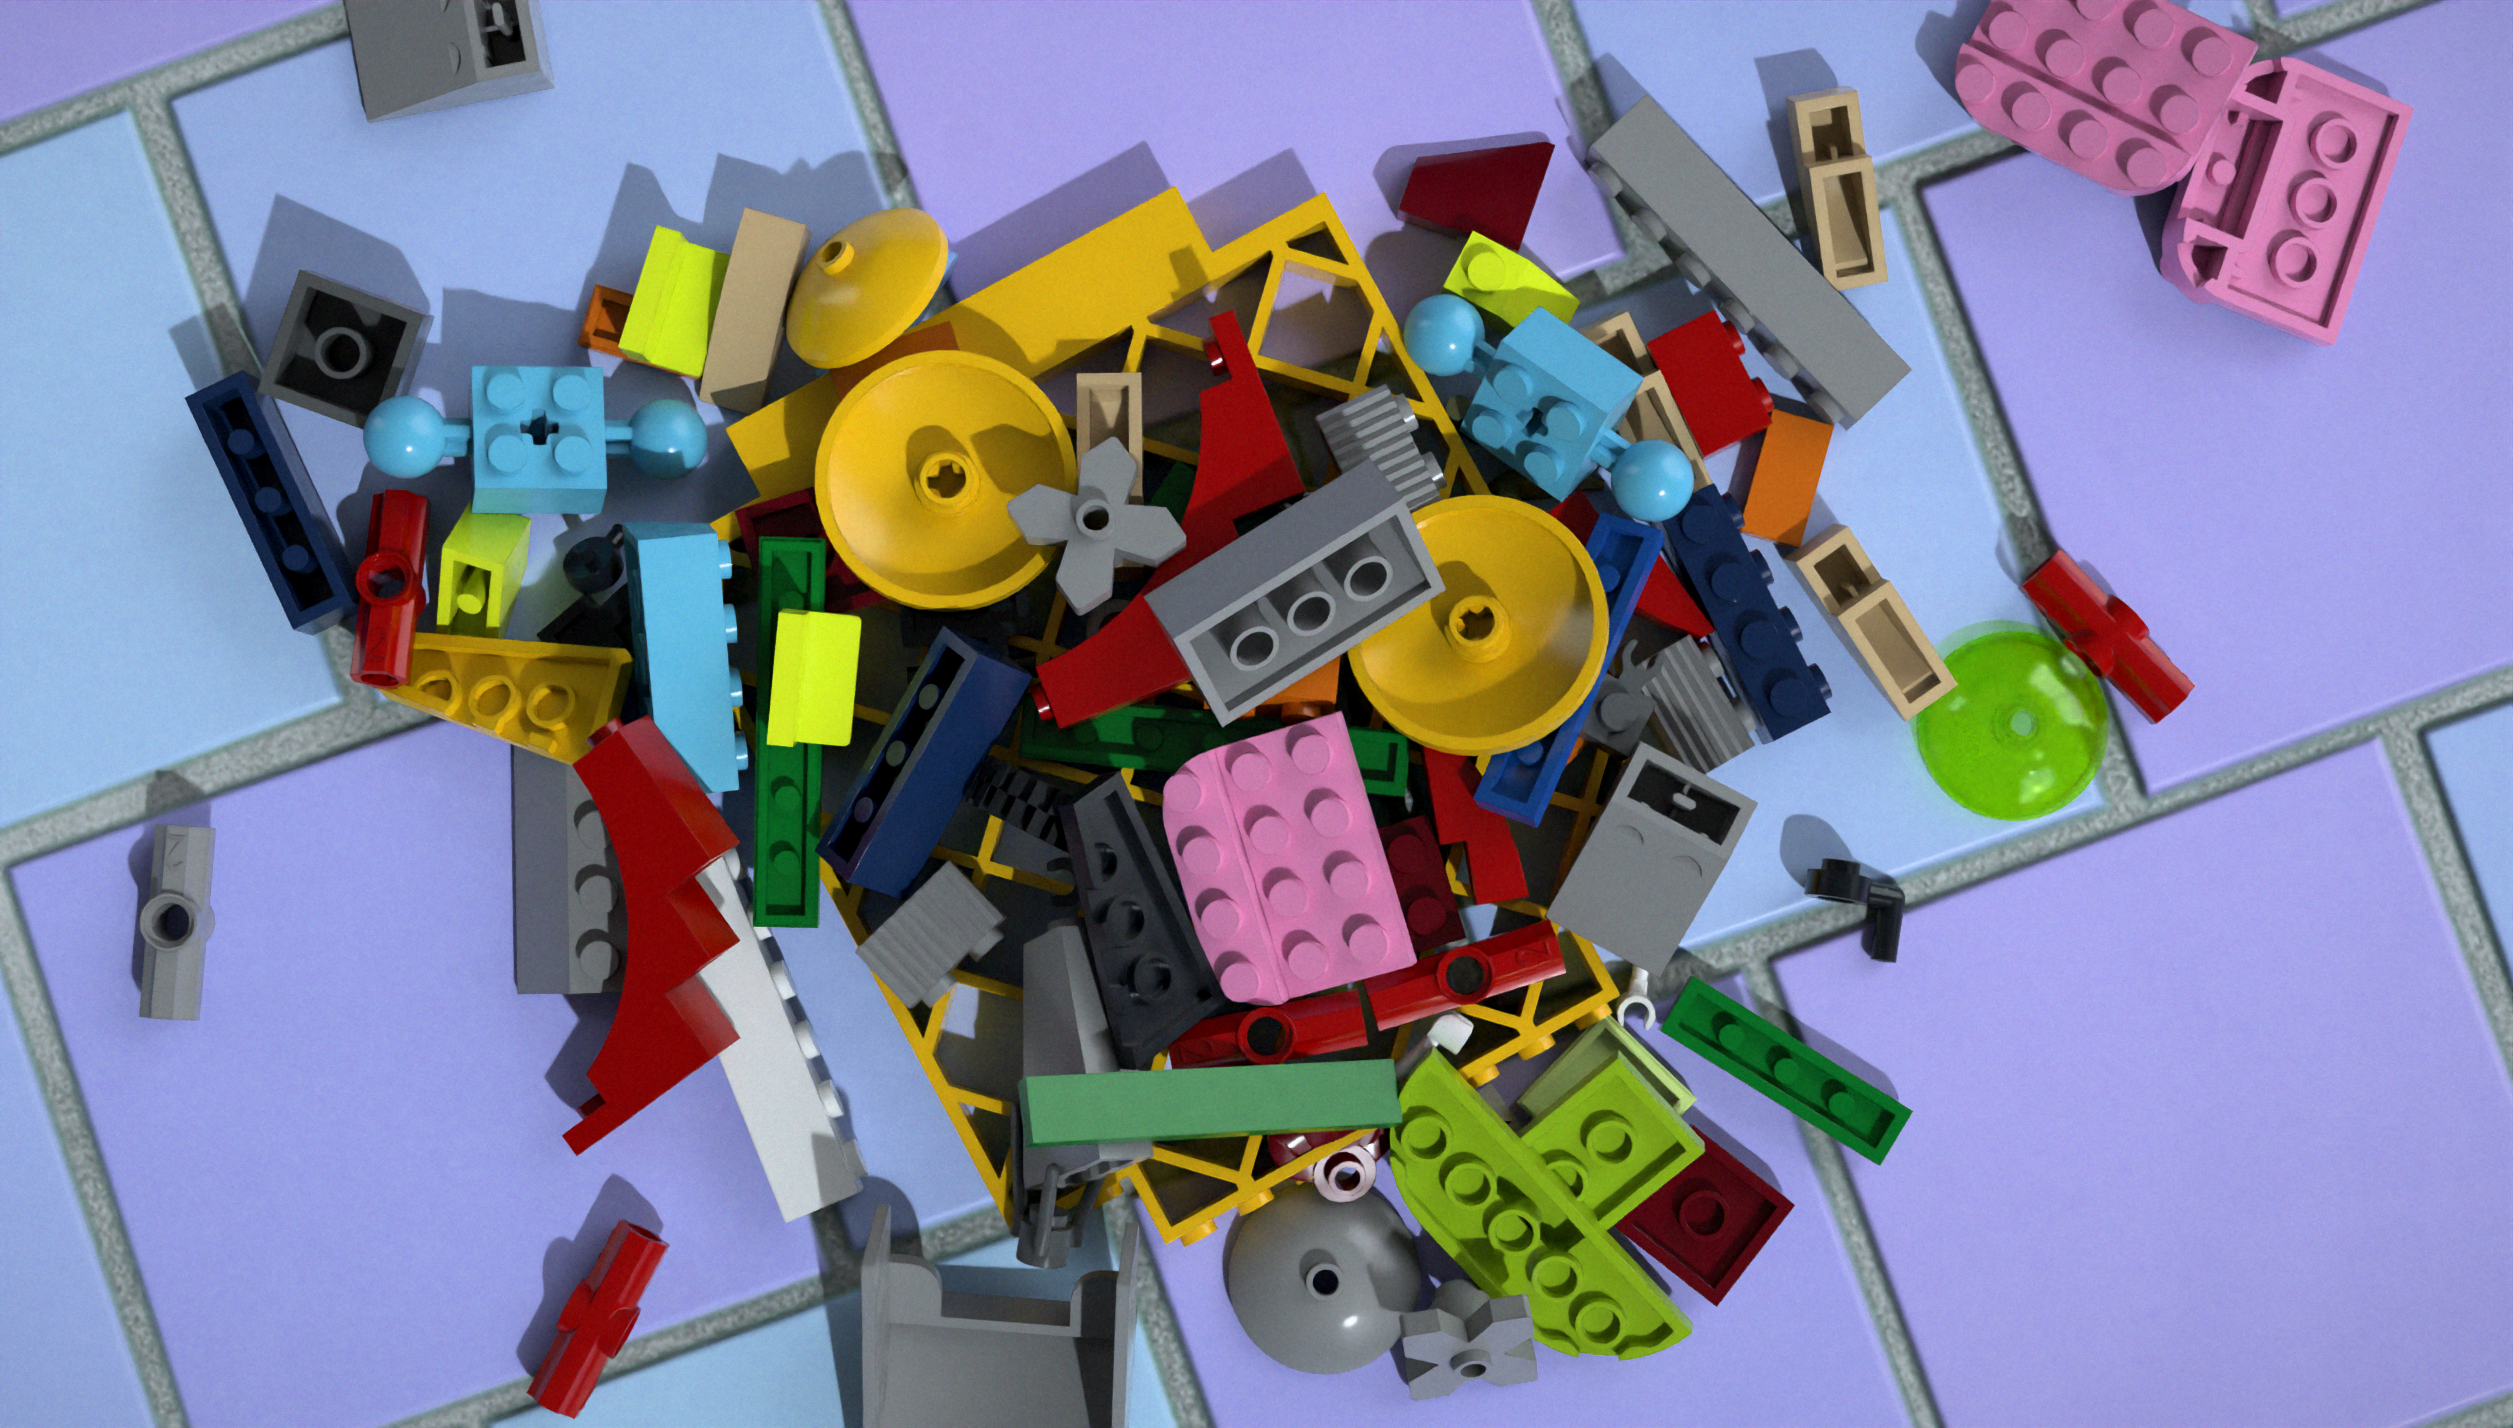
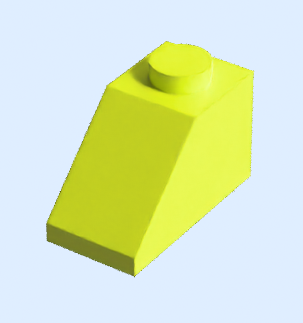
[1441,231,1581,335]
[436,501,531,639]

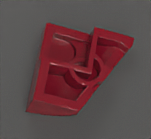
[1396,142,1555,254]

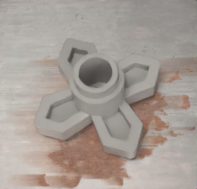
[1007,437,1186,616]
[1399,1278,1538,1401]

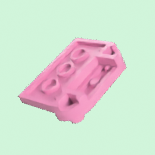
[1955,0,2258,198]
[2160,57,2414,347]
[1163,710,1417,1006]

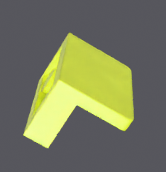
[618,225,731,378]
[766,608,862,747]

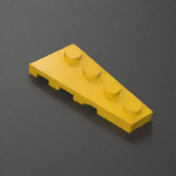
[376,632,635,766]

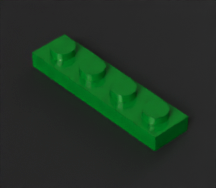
[1657,975,1913,1166]

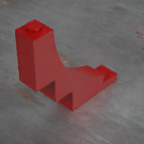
[1029,309,1305,732]
[562,715,741,1156]

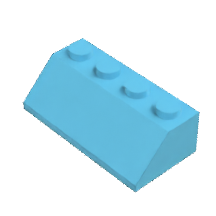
[622,520,748,794]

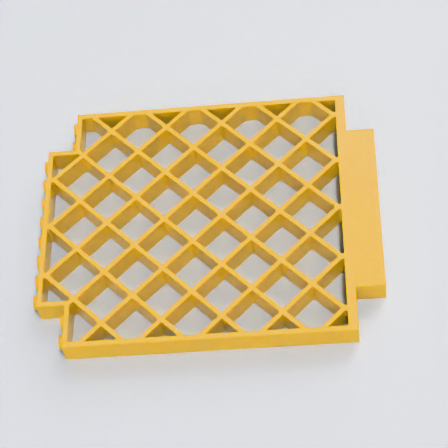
[709,185,1625,1247]

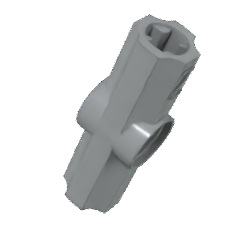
[139,824,216,1021]

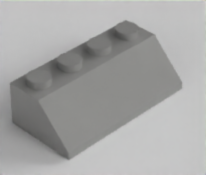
[1143,458,1446,727]
[514,745,628,994]

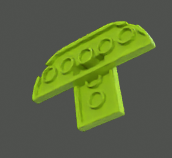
[1390,1046,1705,1361]

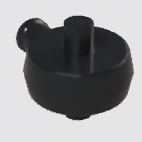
[563,524,624,595]

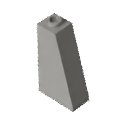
[1023,917,1154,1190]

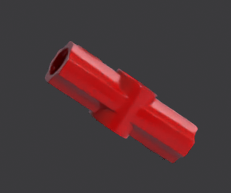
[350,489,432,689]
[2018,549,2195,725]
[1362,919,1566,1032]
[1168,989,1368,1069]
[526,1219,670,1419]

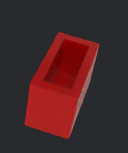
[1645,309,1774,462]

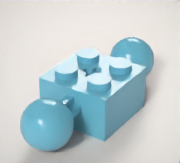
[1403,294,1694,522]
[363,365,708,514]

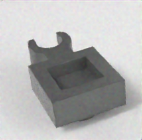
[1578,639,1664,762]

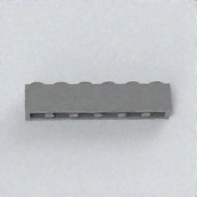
[1585,94,1912,431]

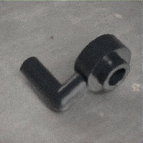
[1804,858,1905,963]

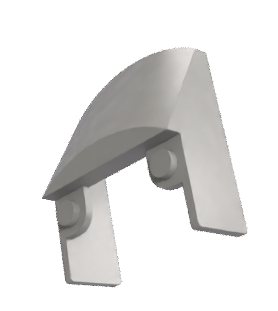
[861,1204,1139,1428]

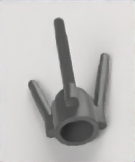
[1010,1101,1106,1269]

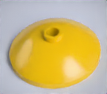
[786,208,948,369]

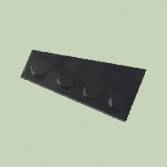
[1058,771,1227,1070]

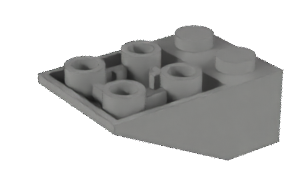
[345,0,555,123]
[1544,741,1758,978]

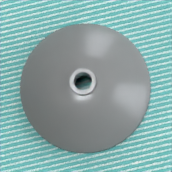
[1229,1182,1421,1375]

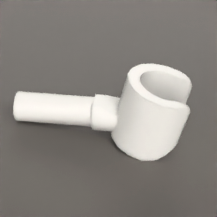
[1615,964,1656,1030]
[1394,1010,1474,1081]

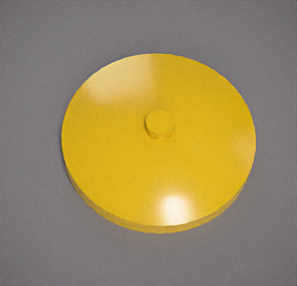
[814,350,1077,612]
[1347,495,1609,756]

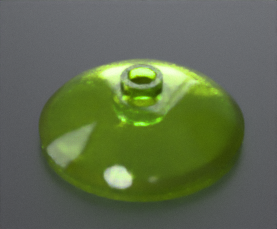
[1916,631,2109,821]

